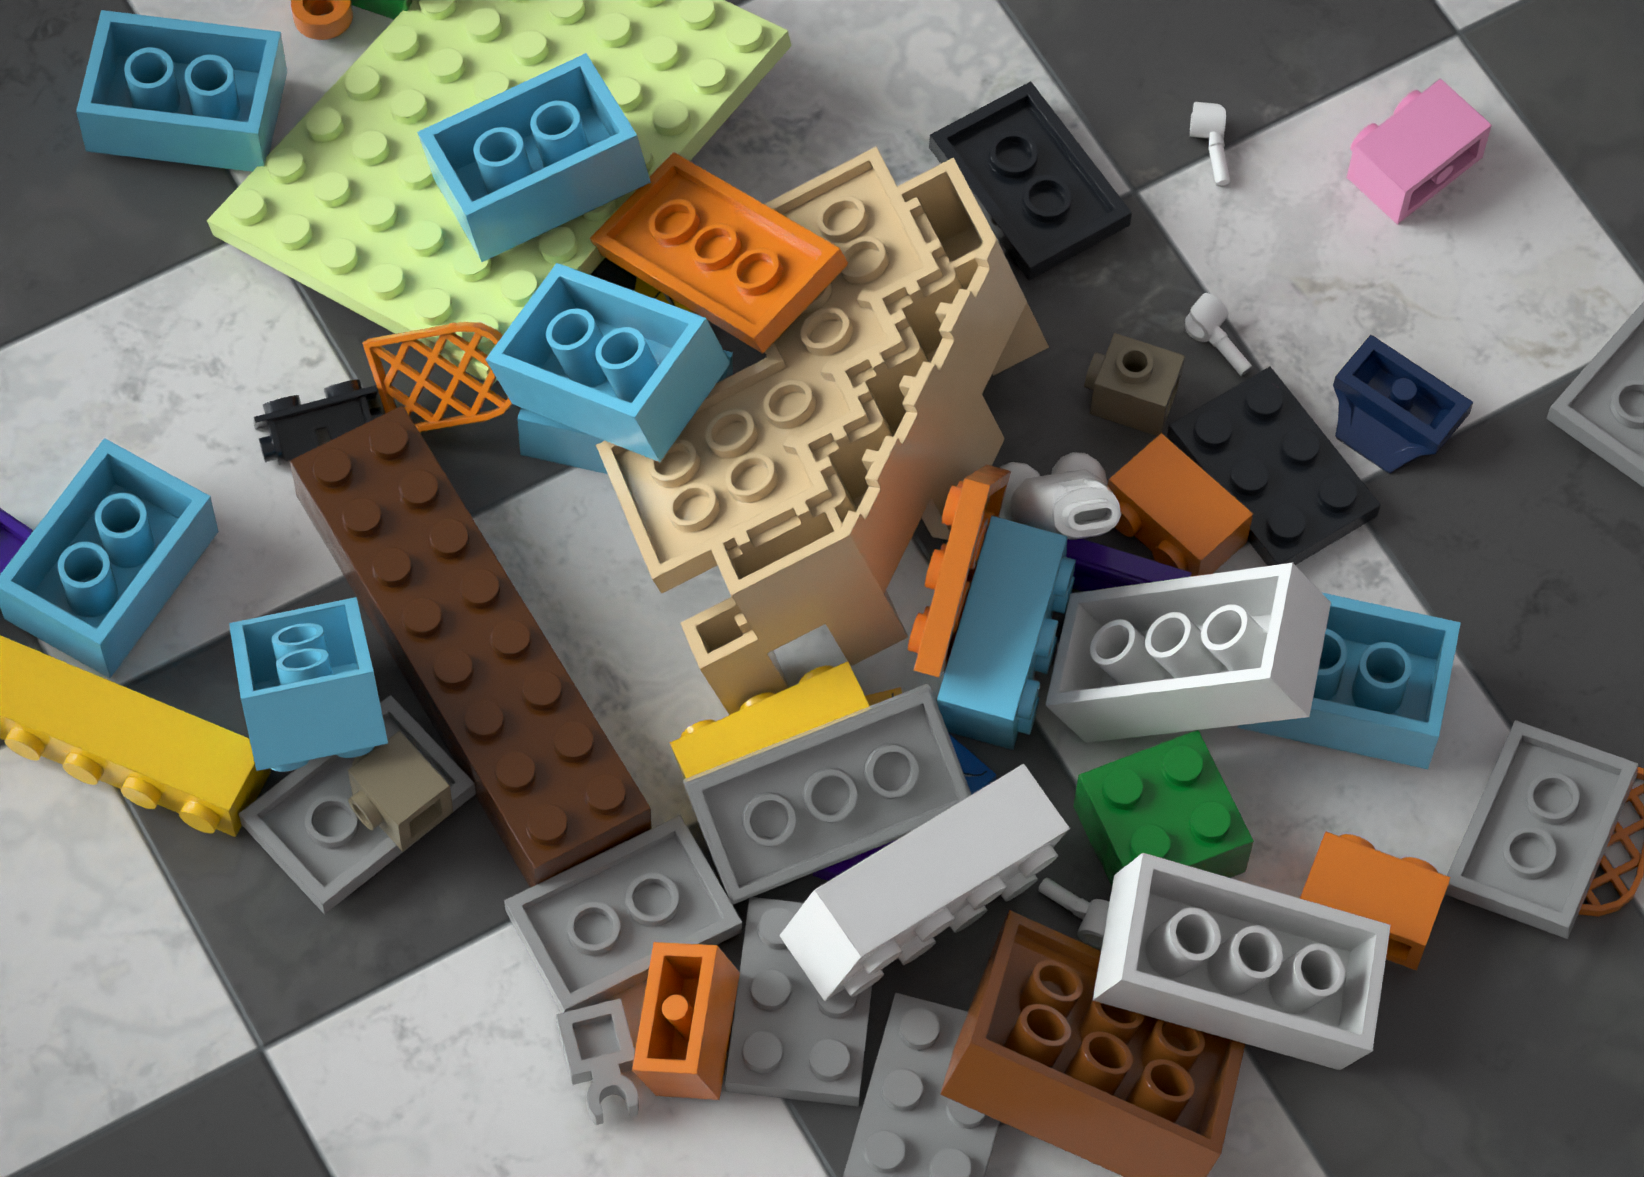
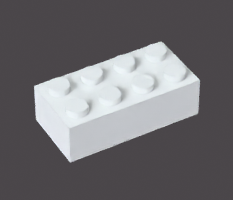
[1045,563,1331,743]
[780,764,1070,1001]
[1093,853,1391,1070]

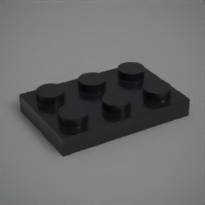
[929,81,1132,280]
[1167,366,1381,566]

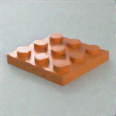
[908,464,1011,678]

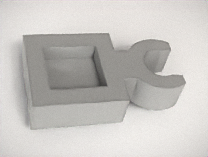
[556,998,639,1125]

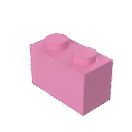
[1347,78,1492,224]

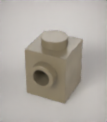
[1084,333,1185,436]
[348,730,453,852]

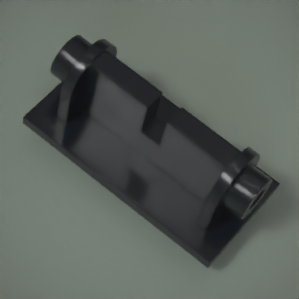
[253,379,383,465]

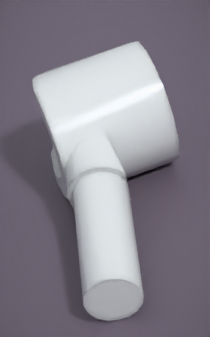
[1190,102,1231,186]
[1185,293,1253,376]
[1038,877,1109,950]

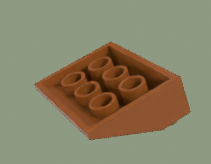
[940,910,1245,1177]

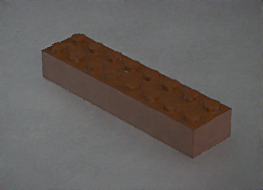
[290,405,652,888]

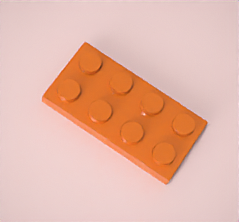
[589,152,848,354]

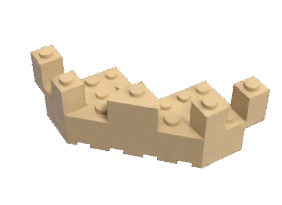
[596,146,1049,715]

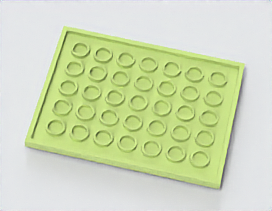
[207,0,791,386]

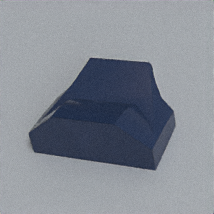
[1333,334,1473,473]

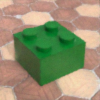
[1073,730,1254,886]

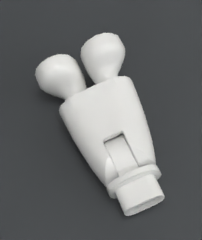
[999,452,1121,540]

